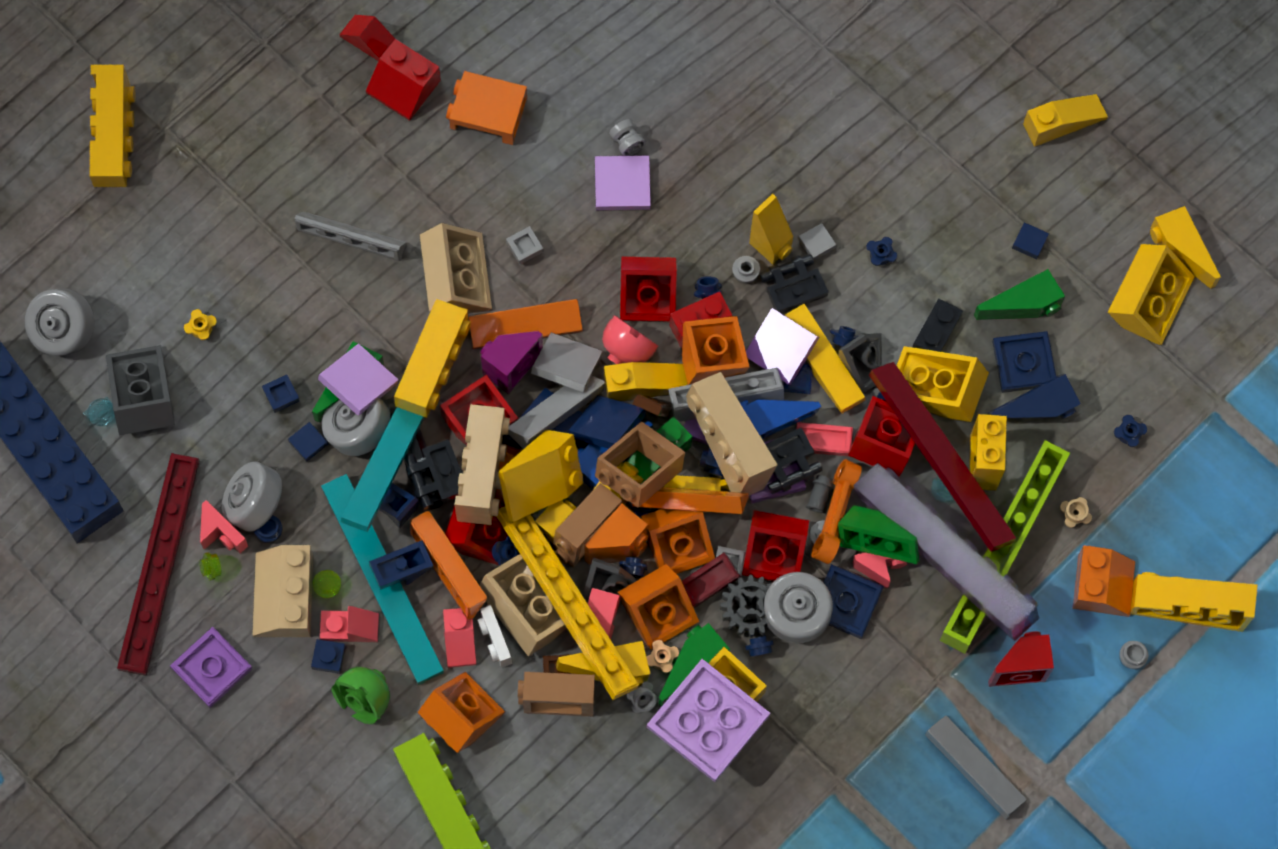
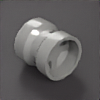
[609,119,646,156]

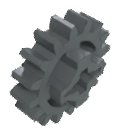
[720,575,772,638]

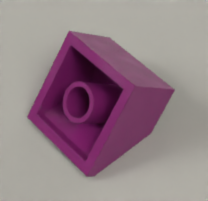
[480,331,543,394]

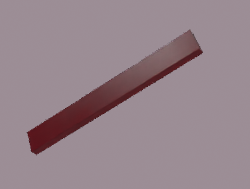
[869,362,1016,552]
[117,453,200,676]

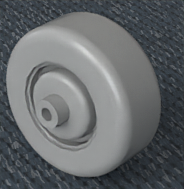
[25,289,94,356]
[322,398,391,456]
[221,461,282,532]
[763,572,833,643]

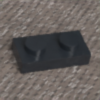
[913,298,963,352]

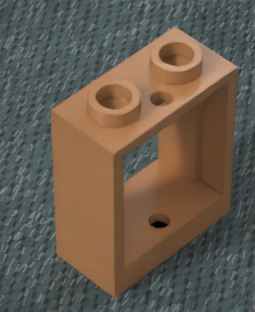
[595,422,685,508]
[552,483,622,568]
[518,672,595,717]

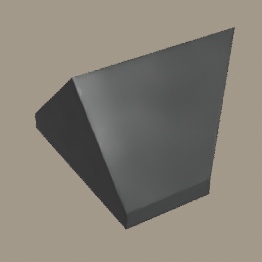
[838,333,882,394]
[582,558,638,607]

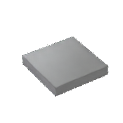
[531,333,603,392]

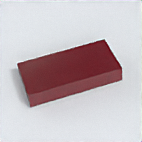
[682,552,741,608]

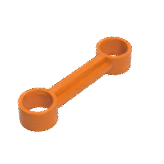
[811,459,862,564]

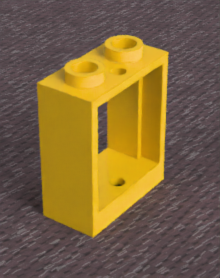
[969,414,1007,491]

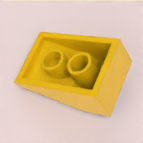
[896,346,989,422]
[498,430,583,522]

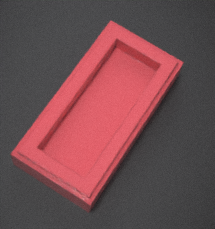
[796,422,853,457]

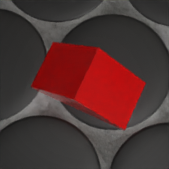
[339,14,395,61]

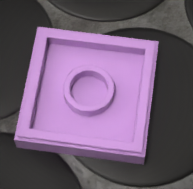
[595,156,650,210]
[318,343,398,416]

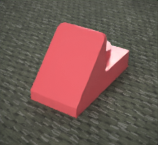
[200,500,248,554]
[852,553,907,588]
[320,606,379,642]
[443,608,476,668]

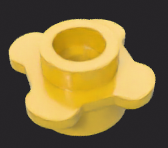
[184,309,217,340]

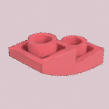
[588,588,621,640]

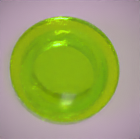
[199,552,222,581]
[313,570,341,598]

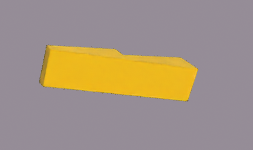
[785,304,865,414]

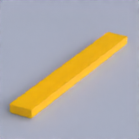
[496,507,639,700]

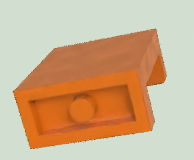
[446,71,527,145]

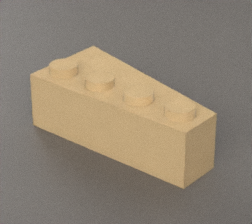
[686,372,777,496]
[455,404,510,525]

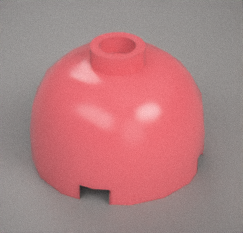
[602,315,658,364]

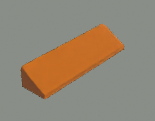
[468,299,582,349]
[632,487,749,514]
[410,511,487,620]

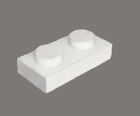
[477,605,512,668]

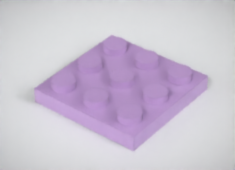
[647,659,770,782]

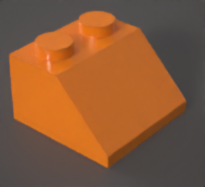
[682,316,750,385]
[584,503,648,564]
[641,509,715,574]
[1072,545,1135,617]
[618,564,700,650]
[417,672,505,753]

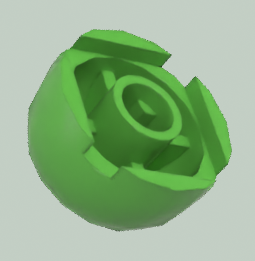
[331,667,390,724]

